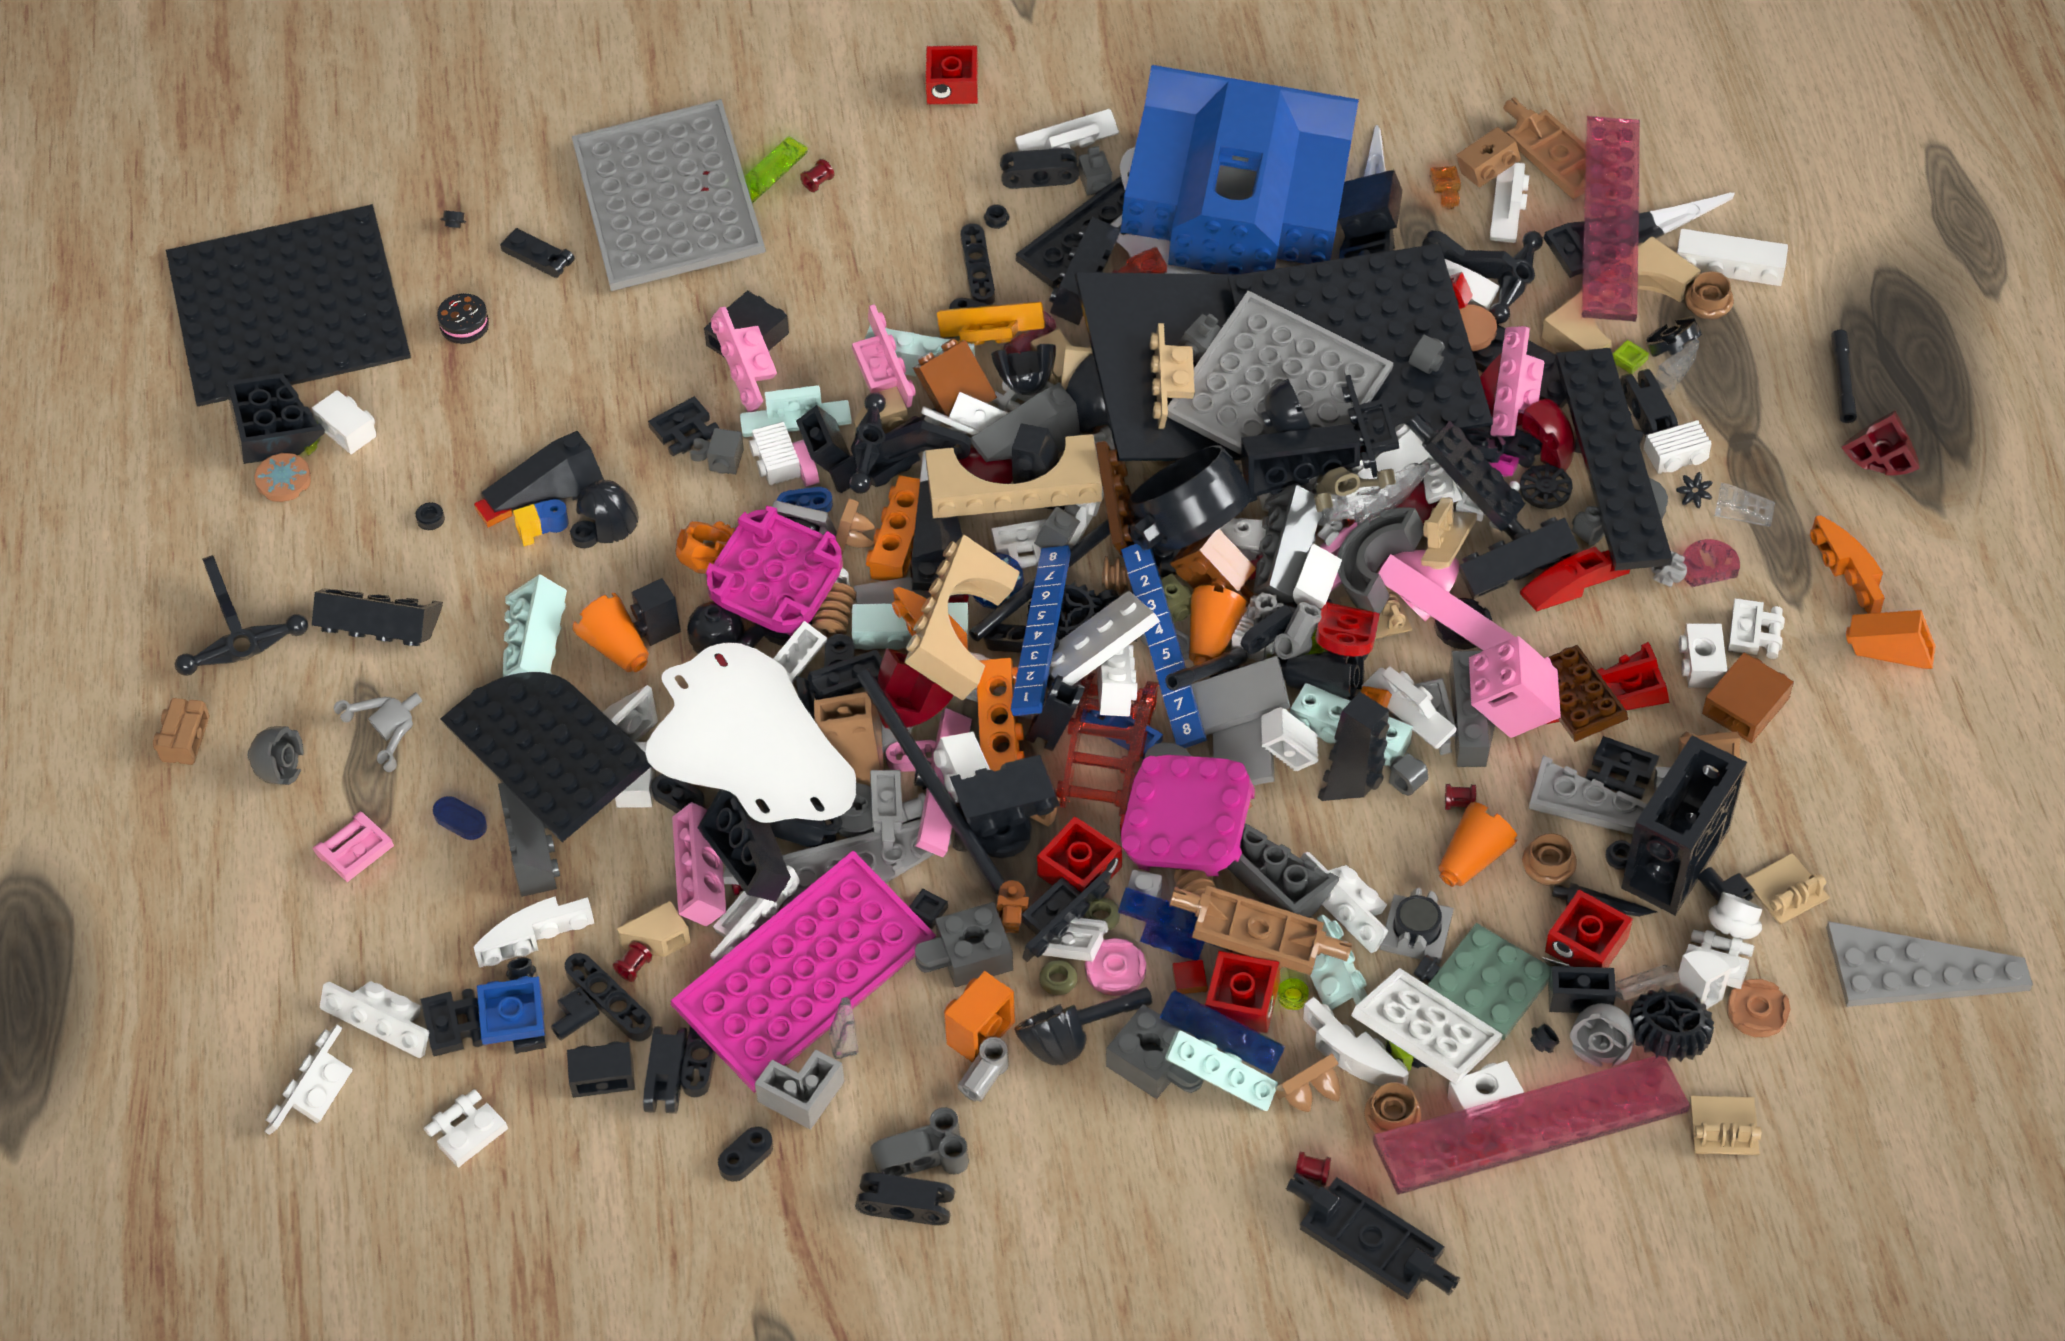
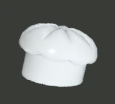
[1708,892,1763,939]

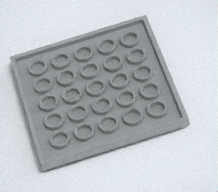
[1167,291,1393,491]

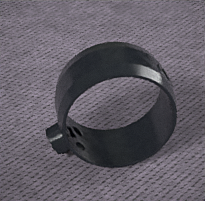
[1128,445,1251,553]

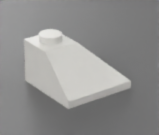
[603,685,658,742]

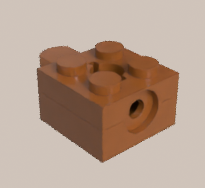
[1170,529,1256,608]

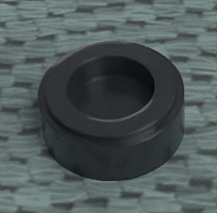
[415,503,445,530]
[570,520,598,549]

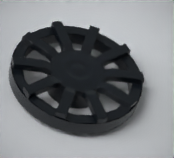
[1520,463,1573,509]

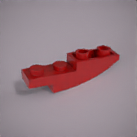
[1520,547,1631,612]

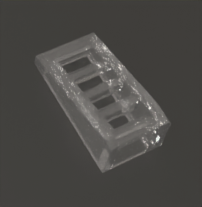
[1656,339,1700,395]
[1714,483,1775,527]
[829,997,858,1059]

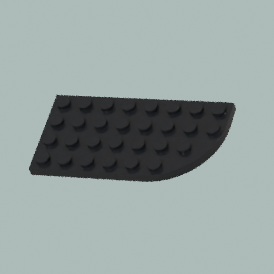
[440,672,652,843]

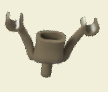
[1314,467,1396,513]

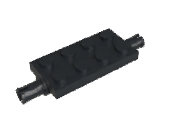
[1406,412,1526,541]
[1286,1172,1460,1300]

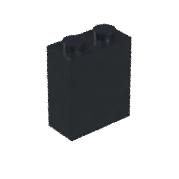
[1338,169,1403,240]
[704,290,789,358]

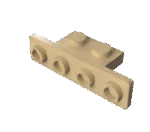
[1150,323,1195,429]
[1421,498,1477,569]

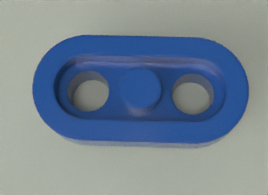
[777,487,833,513]

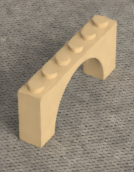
[1542,237,1701,352]
[925,434,1102,518]
[904,535,1020,701]

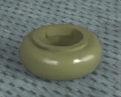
[1083,897,1120,931]
[1040,960,1077,995]

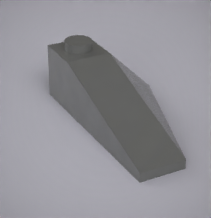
[971,382,1081,462]

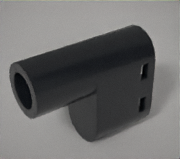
[1698,867,1755,902]
[551,987,600,1041]

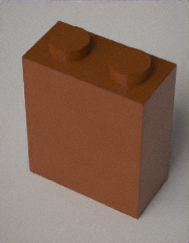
[913,338,997,425]
[1702,652,1794,743]

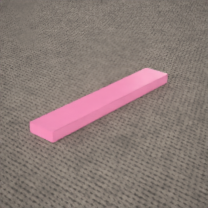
[1378,554,1536,651]
[916,708,972,857]

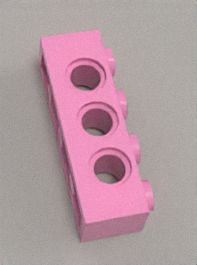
[672,802,726,927]

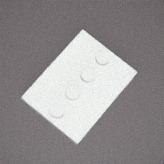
[1049,591,1160,686]
[1351,968,1503,1084]

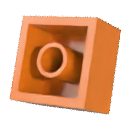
[944,971,1015,1063]

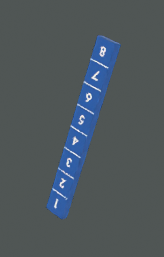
[1121,544,1207,748]
[1011,545,1071,716]

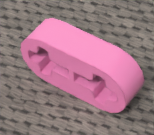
[792,440,819,487]
[886,740,936,772]

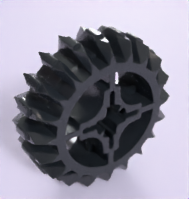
[1027,581,1103,641]
[1629,988,1714,1062]

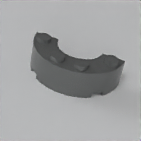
[1337,507,1424,613]

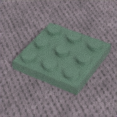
[1427,923,1551,1040]

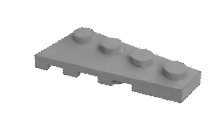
[1529,755,1647,834]

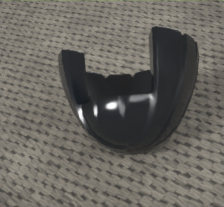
[991,344,1056,395]
[576,479,639,543]
[1014,1004,1087,1065]

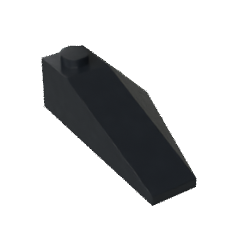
[481,431,604,512]

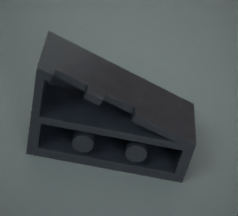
[1012,423,1067,510]

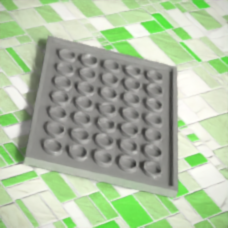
[572,99,766,291]

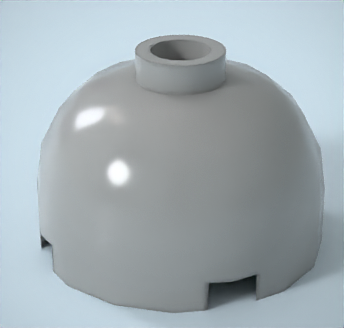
[1570,1003,1634,1067]

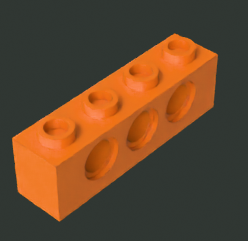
[866,475,920,581]
[977,657,1025,771]

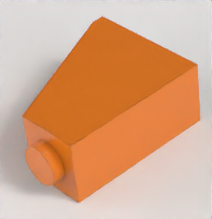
[1846,610,1936,669]

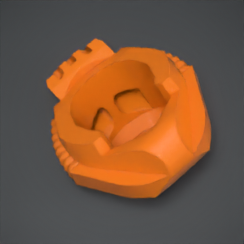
[675,521,736,574]

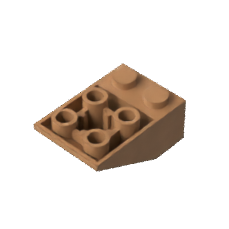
[814,692,883,786]

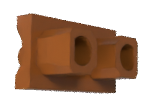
[995,880,1029,933]

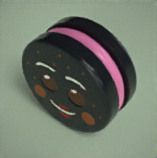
[437,293,489,344]

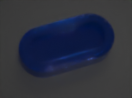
[433,796,487,840]

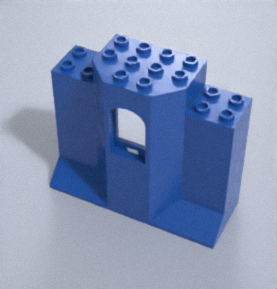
[1120,65,1359,274]

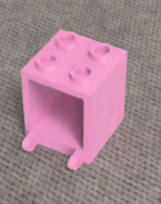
[1469,636,1561,738]

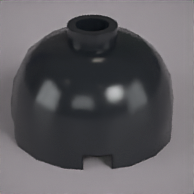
[1261,379,1312,433]
[687,601,745,657]

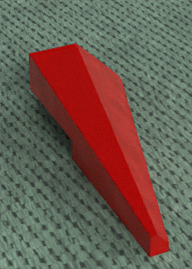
[1544,642,1670,725]

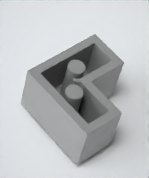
[755,1049,845,1130]

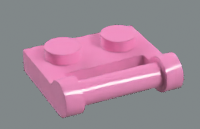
[313,811,394,882]

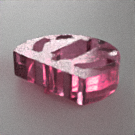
[1682,539,1740,587]

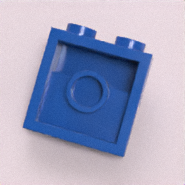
[477,976,545,1045]

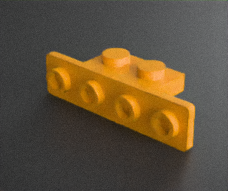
[937,301,1045,345]

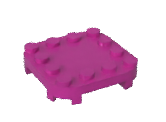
[706,506,843,636]
[1121,755,1255,877]

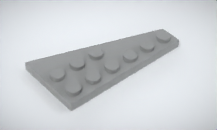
[782,819,952,908]
[1826,921,2033,1007]

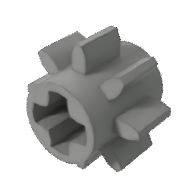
[1651,551,1687,587]
[1247,592,1284,625]

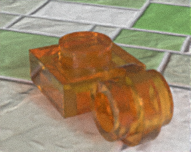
[1429,166,1461,210]

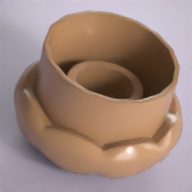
[1685,271,1734,319]
[1522,833,1577,886]
[1364,1082,1421,1140]

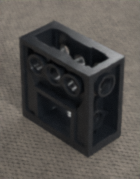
[1621,735,1747,916]

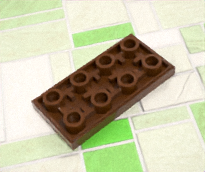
[1095,441,1136,559]
[1548,645,1629,742]

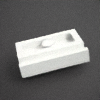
[1042,917,1109,962]

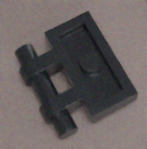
[648,396,720,456]
[1585,736,1659,800]
[421,989,483,1057]

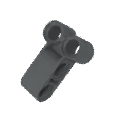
[870,1107,969,1176]

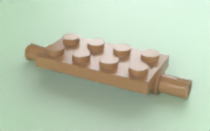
[1503,97,1619,201]
[1169,885,1352,975]

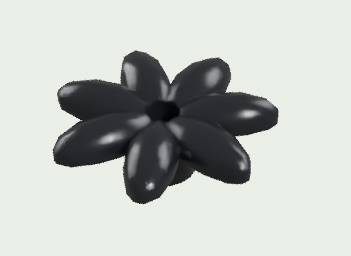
[1676,472,1713,508]

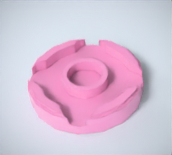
[1085,938,1146,996]

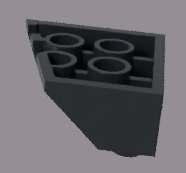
[227,373,325,464]
[950,755,1060,837]

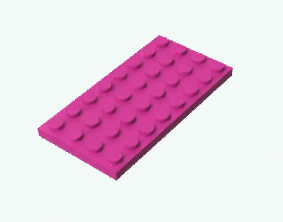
[670,850,936,1093]

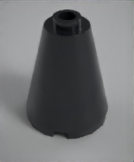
[1281,651,1365,701]

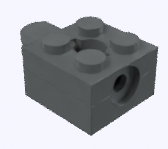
[915,902,1013,988]
[1106,1004,1204,1099]

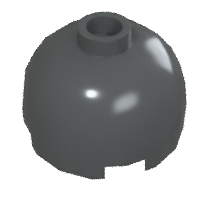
[248,726,304,785]

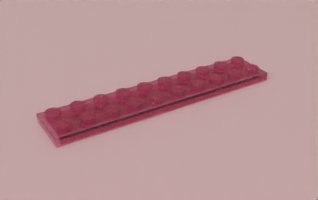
[1581,116,1640,322]
[1373,1056,1690,1195]

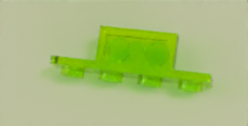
[744,137,808,204]

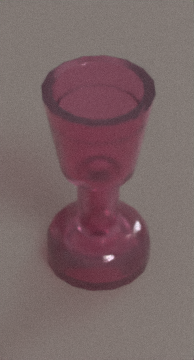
[1003,311,1056,354]

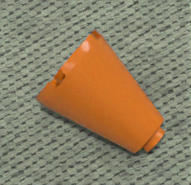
[1189,585,1247,665]
[572,593,649,672]
[1438,802,1517,887]

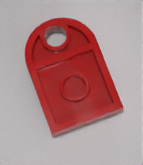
[1315,602,1380,656]

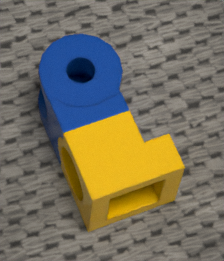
[513,499,569,546]

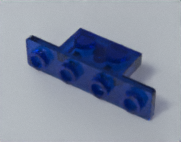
[1118,888,1234,961]
[1160,990,1285,1074]

